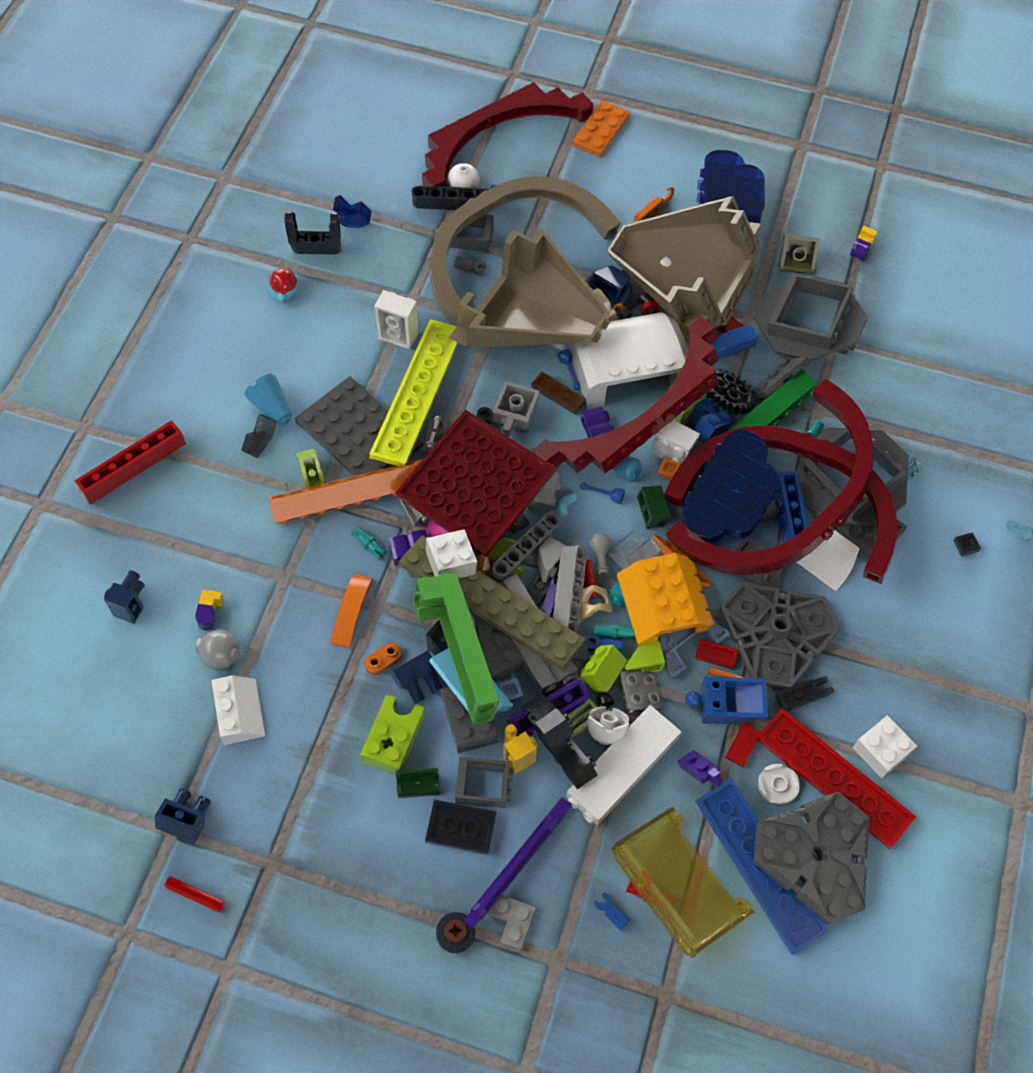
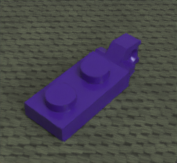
[678,750,724,787]

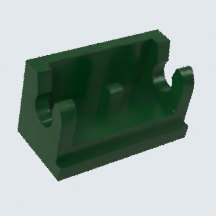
[637,485,671,529]
[396,768,440,798]

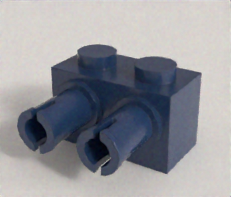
[104,570,145,624]
[390,650,443,704]
[155,788,211,844]

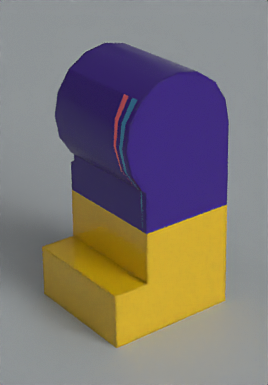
[850,225,878,260]
[195,589,224,630]

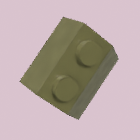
[780,234,820,274]

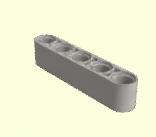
[553,545,587,634]

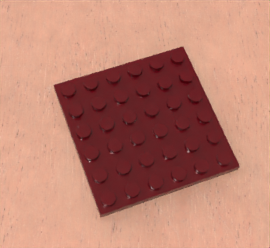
[395,409,557,557]

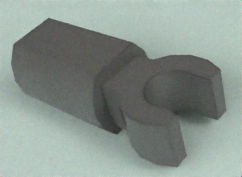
[455,256,486,276]

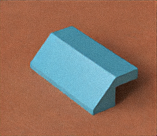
[429,648,513,723]

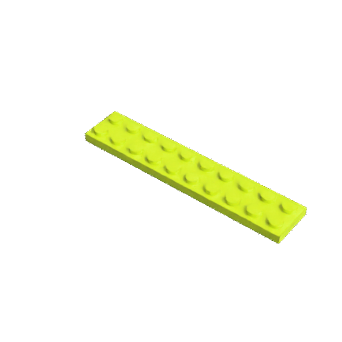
[369,319,459,467]

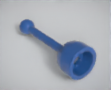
[557,349,580,390]
[580,482,625,504]

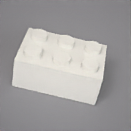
[374,290,419,350]

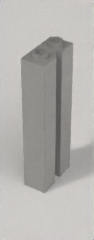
[500,574,577,695]

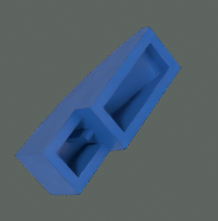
[711,325,758,359]

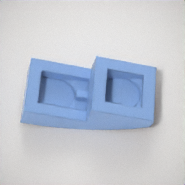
[496,672,524,701]

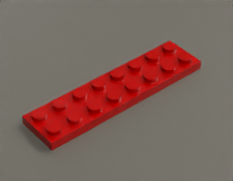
[756,708,916,849]

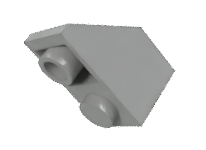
[536,536,566,583]

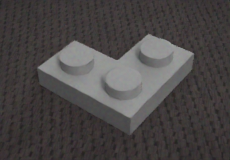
[487,895,536,951]

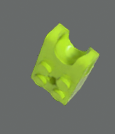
[360,694,425,775]

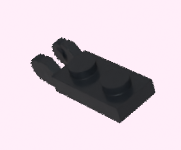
[775,676,834,712]

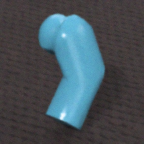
[556,492,577,517]

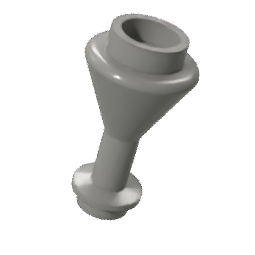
[589,533,611,577]

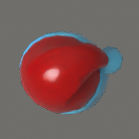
[267,268,298,302]

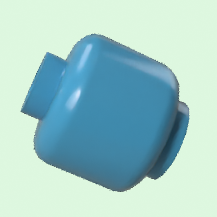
[614,456,642,482]

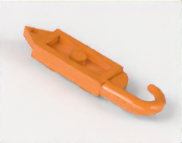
[632,186,675,223]

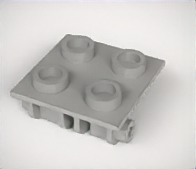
[618,671,663,714]

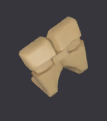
[579,585,612,623]

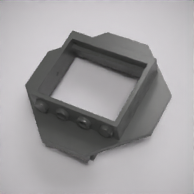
[754,272,867,361]
[799,427,909,527]

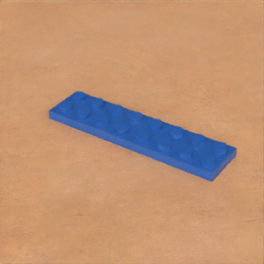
[695,778,829,955]

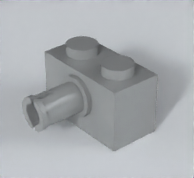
[528,472,562,513]

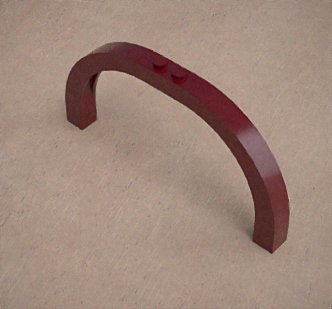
[666,378,873,575]
[664,426,897,584]

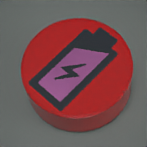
[641,301,659,316]

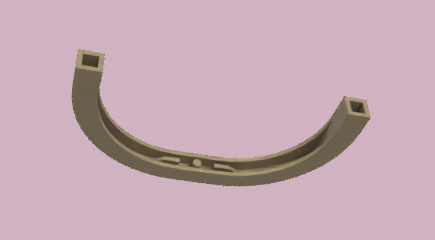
[430,176,621,326]

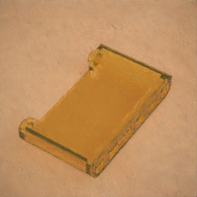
[612,806,754,958]

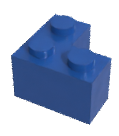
[687,399,734,443]

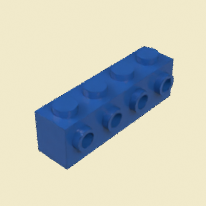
[773,471,808,542]

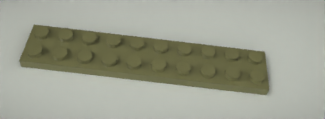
[399,535,585,671]

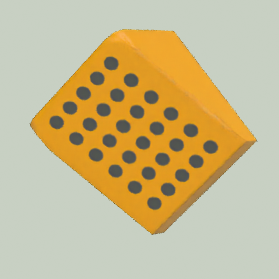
[476,555,490,576]

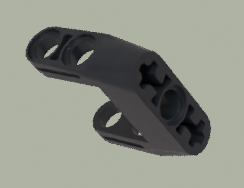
[284,211,341,255]

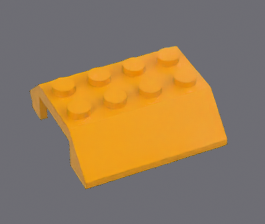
[617,553,714,645]

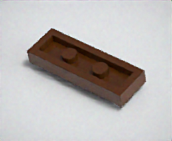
[531,372,586,414]

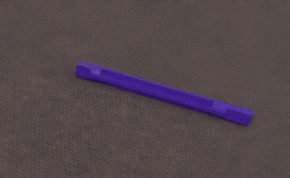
[464,797,572,930]

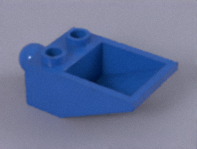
[685,676,768,724]

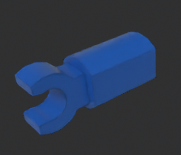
[588,635,623,653]
[594,892,630,931]

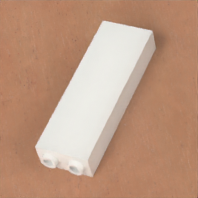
[566,705,681,826]

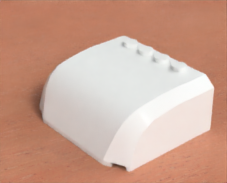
[567,312,688,410]

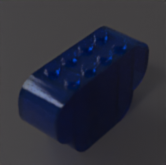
[697,150,765,224]
[682,430,779,544]

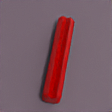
[164,876,225,913]

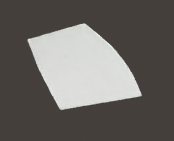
[797,531,860,591]

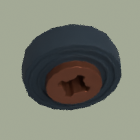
[436,912,476,953]

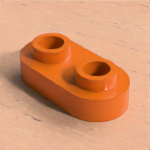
[365,643,402,676]

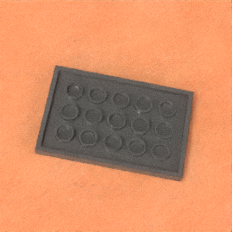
[295,376,423,476]

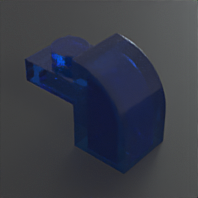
[333,195,372,228]

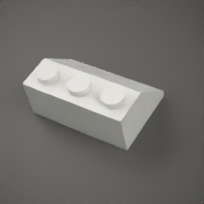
[211,676,265,745]

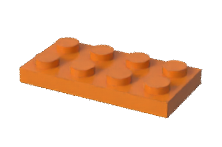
[572,100,630,158]

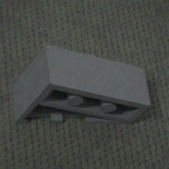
[476,618,524,683]

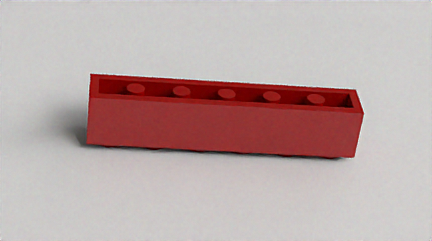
[74,420,186,505]

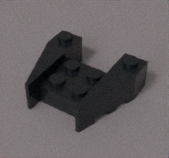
[520,693,598,790]

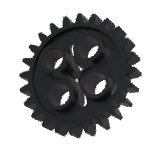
[706,369,757,415]

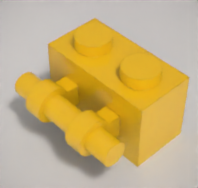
[504,724,538,775]

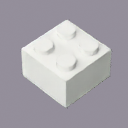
[652,420,700,463]
[425,529,477,578]
[852,715,917,779]

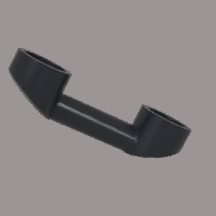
[619,293,655,320]

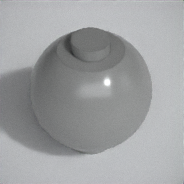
[195,630,240,670]

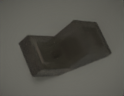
[241,414,277,458]

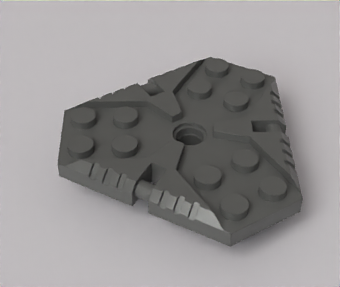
[719,582,840,689]
[753,792,869,925]

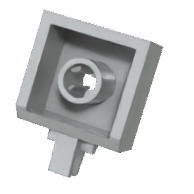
[493,381,540,437]

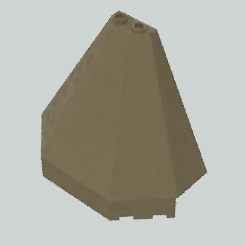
[607,196,761,327]
[449,227,610,348]

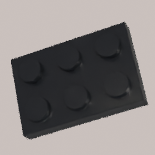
[425,800,496,855]

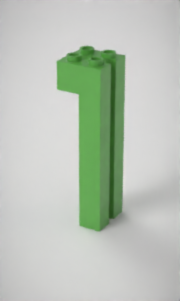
[413,573,499,725]

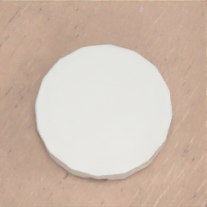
[757,764,800,806]

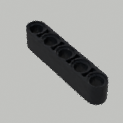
[411,186,489,210]

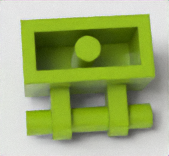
[578,645,627,692]

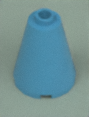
[244,374,292,425]

